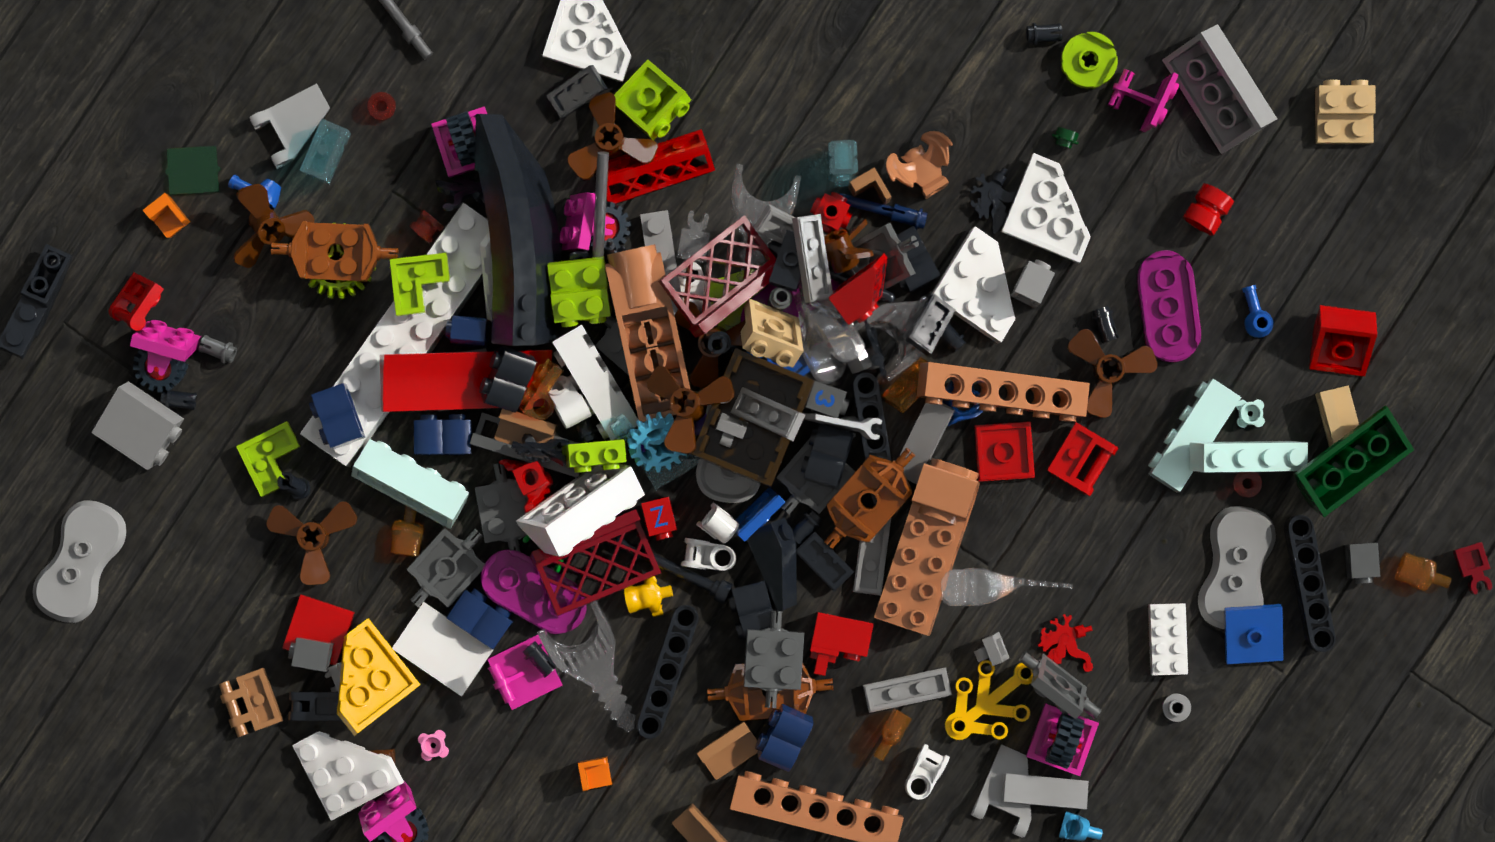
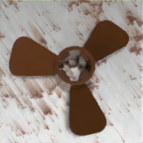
[568,93,658,180]
[233,184,314,268]
[824,218,874,273]
[675,301,746,388]
[1068,329,1157,418]
[647,366,734,454]
[267,502,357,585]

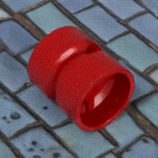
[1183,183,1234,236]

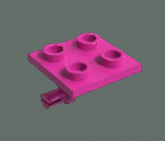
[1108,69,1179,132]
[487,635,563,710]

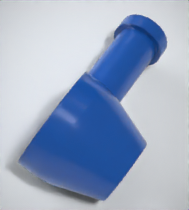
[228,175,281,210]
[1242,285,1273,338]

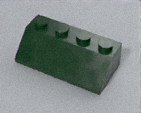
[1295,406,1414,517]

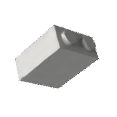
[92,381,184,470]

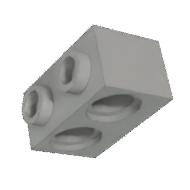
[1010,259,1055,308]

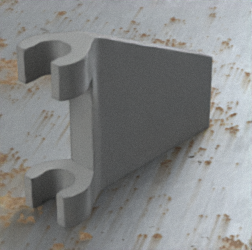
[249,83,330,169]
[802,413,882,440]
[971,744,1031,838]

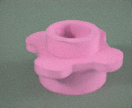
[418,730,449,761]

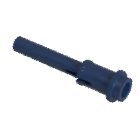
[840,193,928,230]

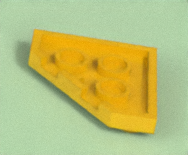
[337,618,421,736]

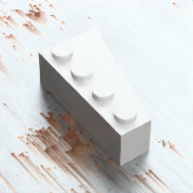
[553,325,638,441]

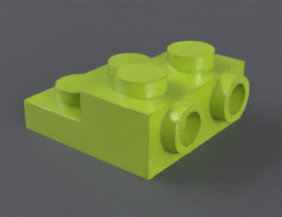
[614,60,691,140]
[547,256,612,327]
[562,439,626,473]

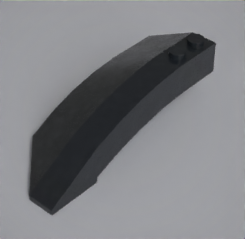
[475,114,562,346]

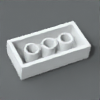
[1148,603,1188,675]

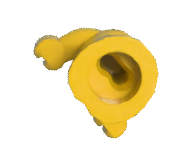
[624,576,673,617]

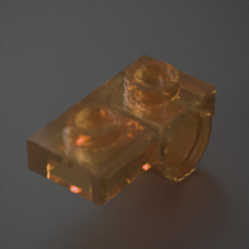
[881,357,928,413]
[519,359,563,420]

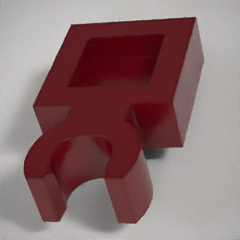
[1453,542,1492,595]

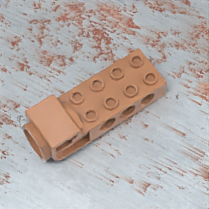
[605,244,694,422]
[874,458,980,636]

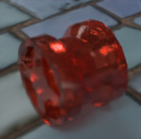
[409,209,444,244]

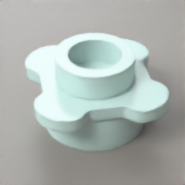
[1236,399,1265,428]

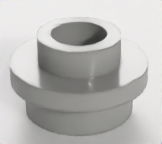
[1162,693,1191,722]

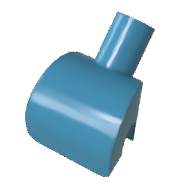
[1059,812,1103,841]

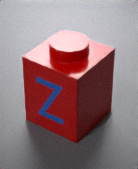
[641,497,677,541]

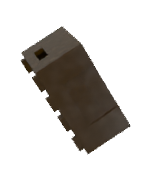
[691,348,815,488]

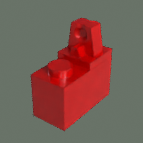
[810,612,874,676]

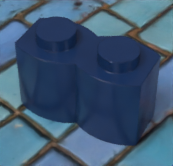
[446,316,491,349]
[309,383,366,449]
[414,414,472,455]
[447,588,513,650]
[755,704,813,772]

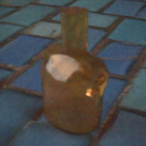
[390,506,424,557]
[1395,552,1451,591]
[873,708,912,761]

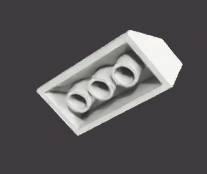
[516,464,645,557]

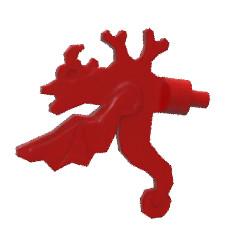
[1038,614,1093,672]

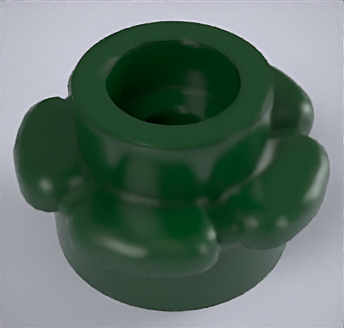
[1052,127,1079,149]

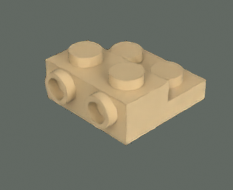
[1315,80,1376,144]
[741,299,803,368]

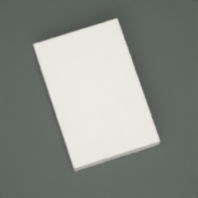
[392,602,493,696]

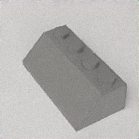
[1162,24,1277,154]

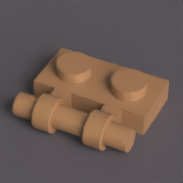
[219,668,283,737]

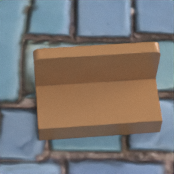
[848,167,891,205]
[495,409,558,445]
[697,721,758,780]
[672,803,728,842]

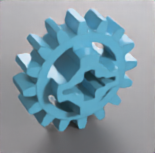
[627,412,687,472]

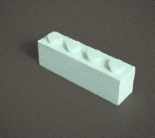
[1148,379,1241,493]
[352,439,469,529]
[1189,441,1308,472]

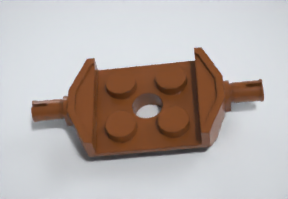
[271,221,399,282]
[824,448,915,549]
[707,663,833,721]

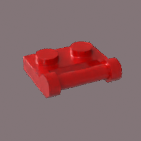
[109,272,164,331]
[1046,422,1119,497]

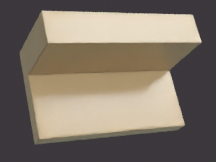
[1315,385,1359,447]

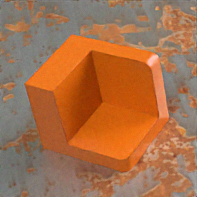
[143,193,190,238]
[578,756,612,791]

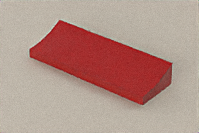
[380,350,552,412]

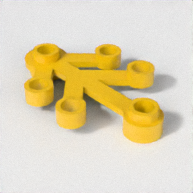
[945,660,1033,740]

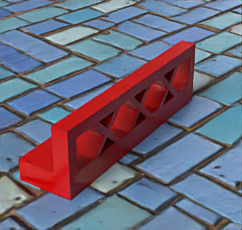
[607,129,715,204]

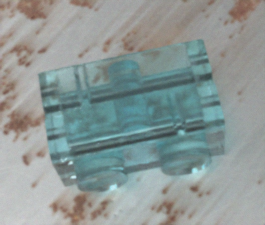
[300,119,351,185]
[827,140,858,186]

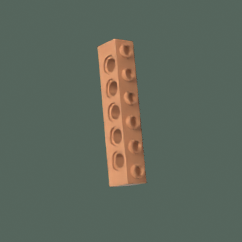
[917,362,1090,422]
[730,771,904,842]

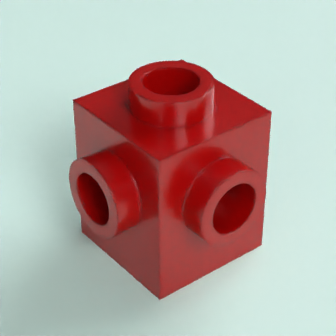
[810,192,852,234]

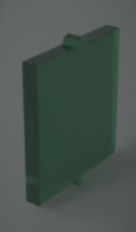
[165,146,221,195]

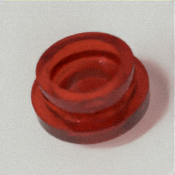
[368,92,396,120]
[1233,472,1262,498]

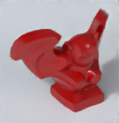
[499,459,553,514]

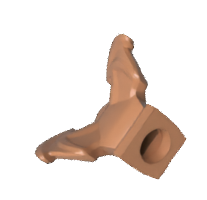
[886,131,953,199]

